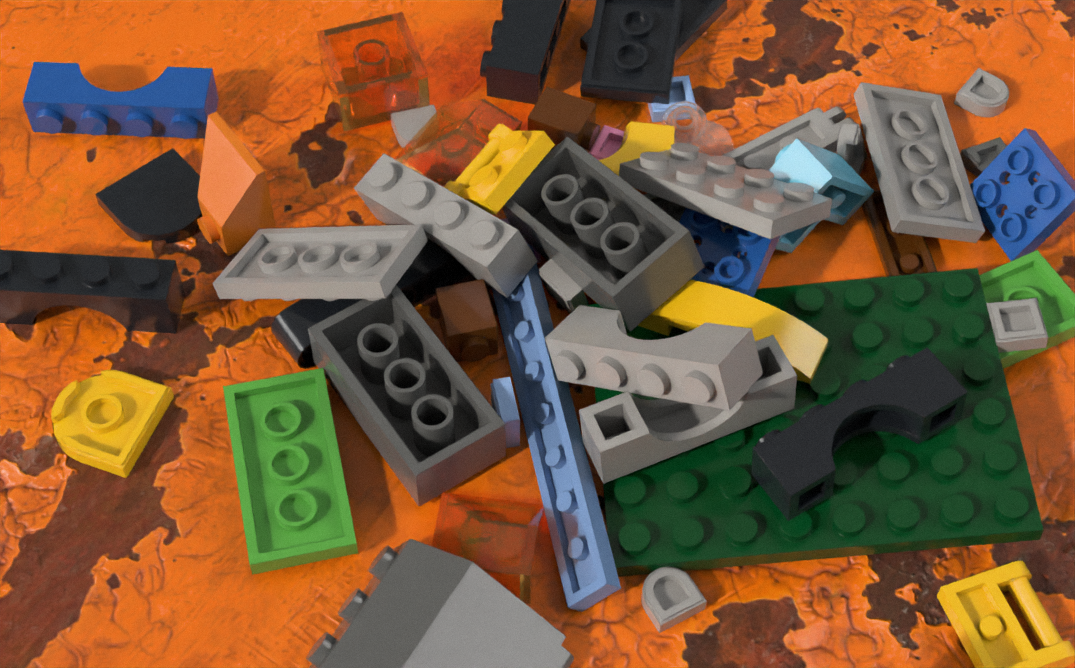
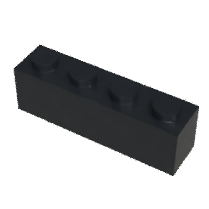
[480,0,571,105]

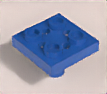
[970,128,1075,261]
[679,208,780,297]

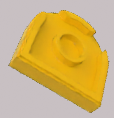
[51,370,174,478]

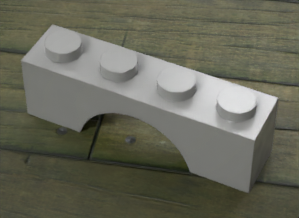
[354,153,538,297]
[545,305,763,410]
[579,335,797,484]

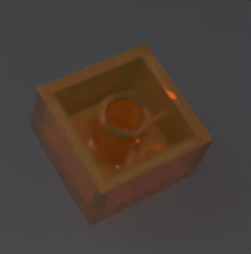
[317,12,430,132]

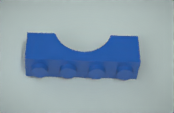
[22,62,219,139]

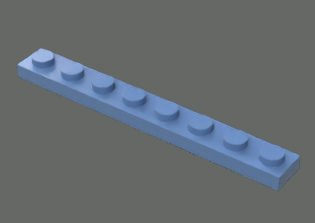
[492,244,621,612]

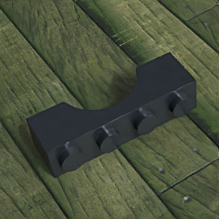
[0,250,185,334]
[751,347,967,521]

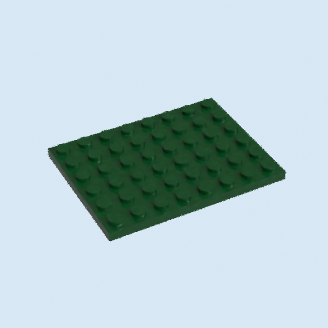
[587,268,1044,577]

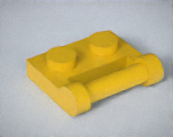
[444,124,555,214]
[937,561,1075,668]

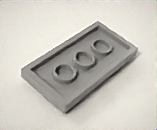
[853,82,985,243]
[619,143,832,239]
[212,224,428,301]

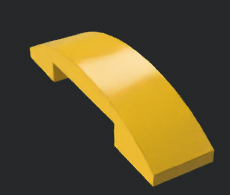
[638,280,828,384]

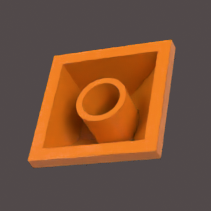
[197,111,276,256]

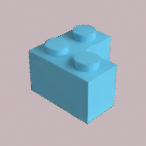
[768,138,874,253]

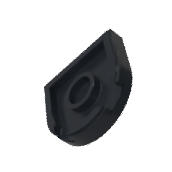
[95,148,202,244]

